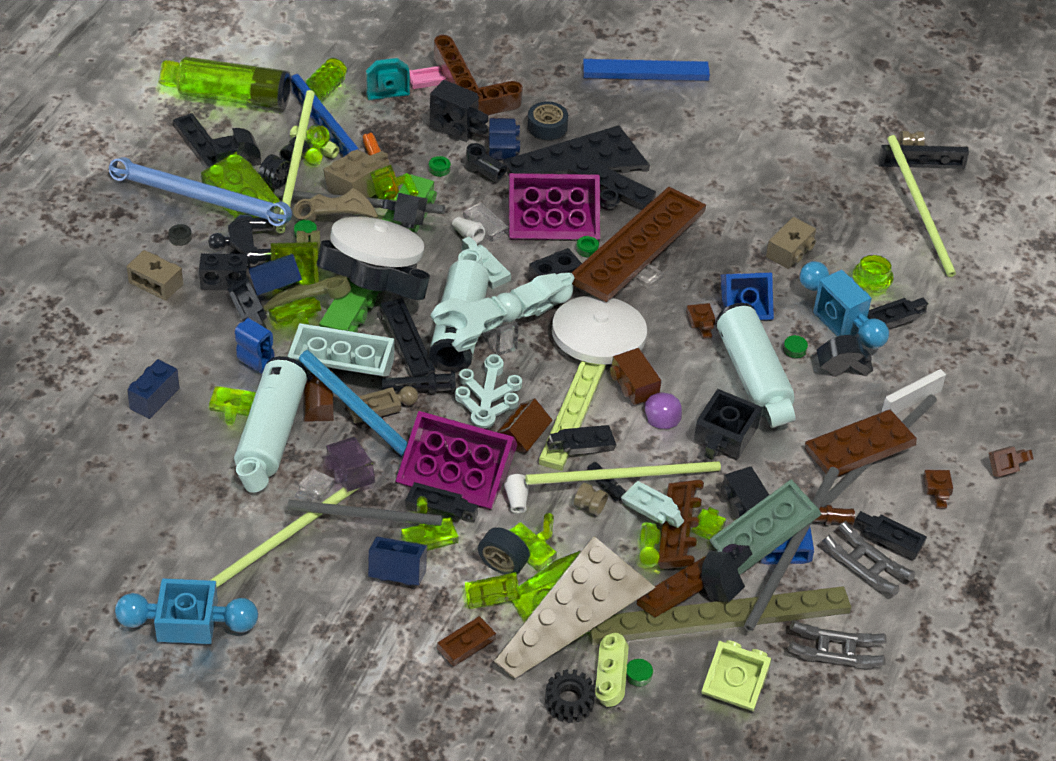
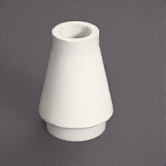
[452,217,485,244]
[504,474,529,514]

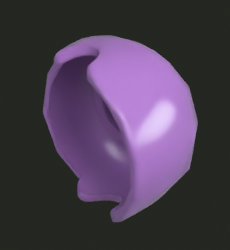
[645,392,682,429]

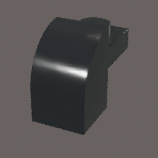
[211,128,261,169]
[816,335,873,377]
[702,544,752,602]

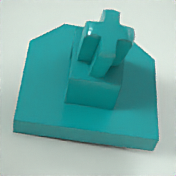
[366,58,410,100]

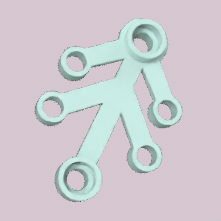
[455,354,522,430]

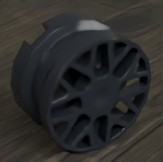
[258,154,290,189]

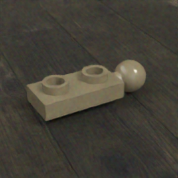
[346,386,418,424]

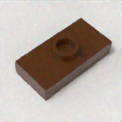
[437,616,496,667]

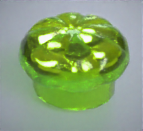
[852,255,894,293]

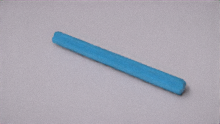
[299,350,408,456]

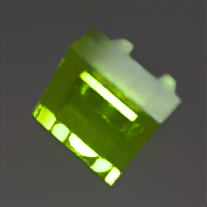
[691,507,726,540]

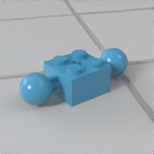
[800,261,889,349]
[115,579,258,644]

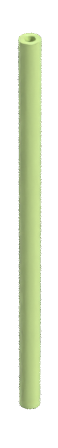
[276,90,315,233]
[887,135,956,277]
[525,461,721,485]
[209,480,361,588]

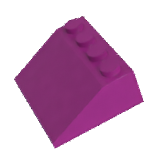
[509,173,600,241]
[395,411,517,510]

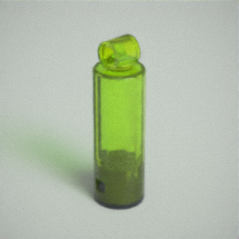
[158,57,291,109]

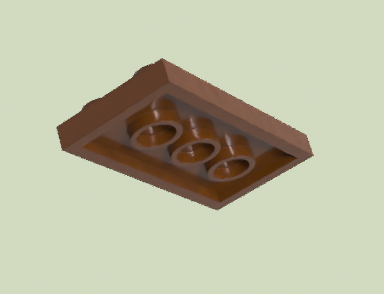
[805,409,917,476]

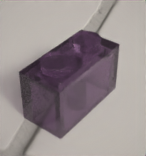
[324,437,376,492]

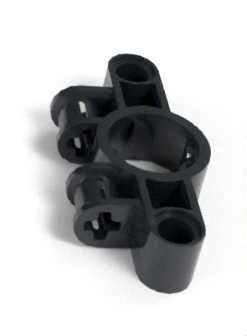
[316,240,430,300]

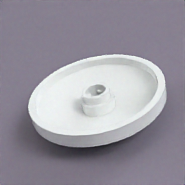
[330,217,424,267]
[552,296,647,364]

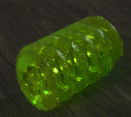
[305,57,347,102]

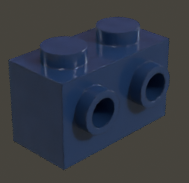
[127,359,180,419]
[368,537,427,585]

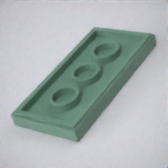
[709,479,822,575]

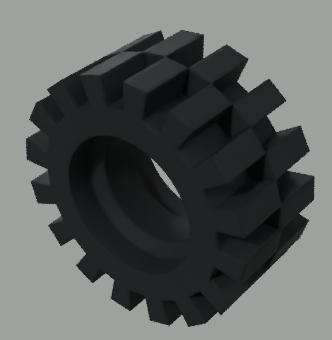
[545,669,596,723]

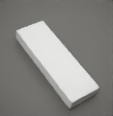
[882,369,946,415]

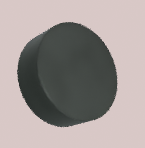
[168,224,192,246]

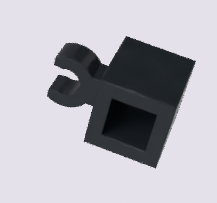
[382,193,428,229]

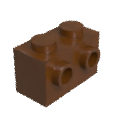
[610,348,662,405]

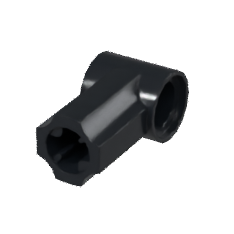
[464,143,507,183]

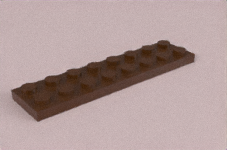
[572,187,706,302]

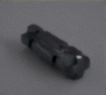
[587,462,626,502]

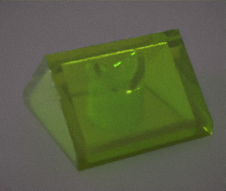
[271,242,319,290]

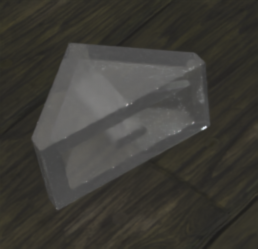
[481,322,519,356]

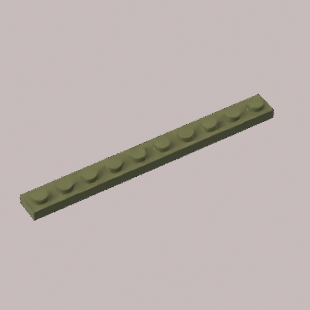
[589,586,851,645]

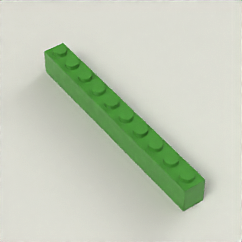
[319,174,437,333]

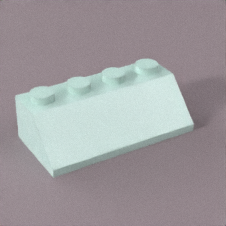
[287,323,394,376]

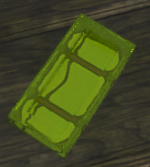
[465,572,521,609]

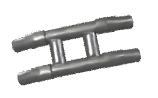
[822,521,915,595]
[788,620,887,669]

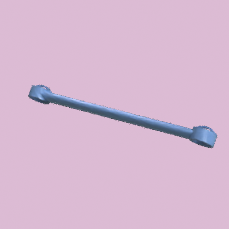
[109,157,292,226]

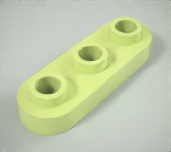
[595,633,629,707]

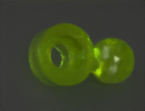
[305,125,330,166]
[639,522,660,567]

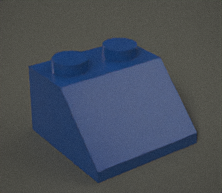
[721,273,774,320]

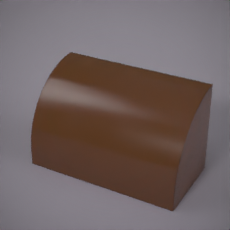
[304,368,334,422]
[497,398,553,452]

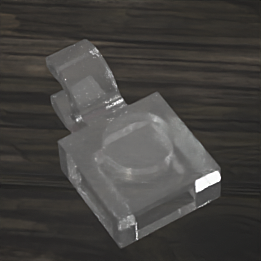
[295,469,334,502]

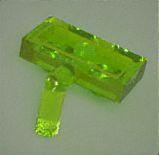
[370,165,419,200]
[268,297,322,325]
[209,386,256,425]
[401,497,459,551]
[510,513,557,572]

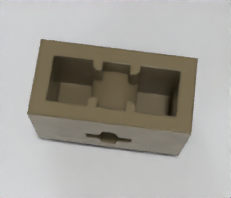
[766,217,816,269]
[126,250,183,301]

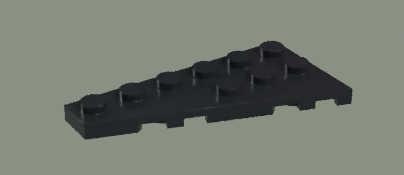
[503,125,650,175]

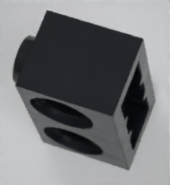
[528,248,582,282]
[199,253,249,290]

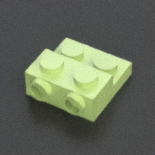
[702,640,771,712]

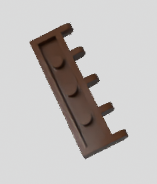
[658,480,704,569]

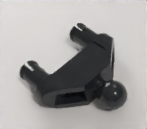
[208,214,279,267]

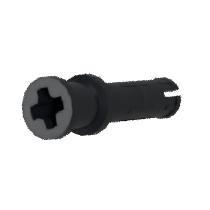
[382,371,456,394]

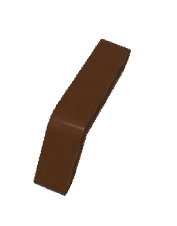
[434,35,523,115]

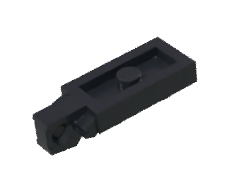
[227,277,268,329]
[867,297,928,329]
[546,425,616,455]
[405,482,478,522]
[853,511,927,560]

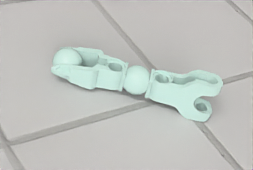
[430,273,575,352]

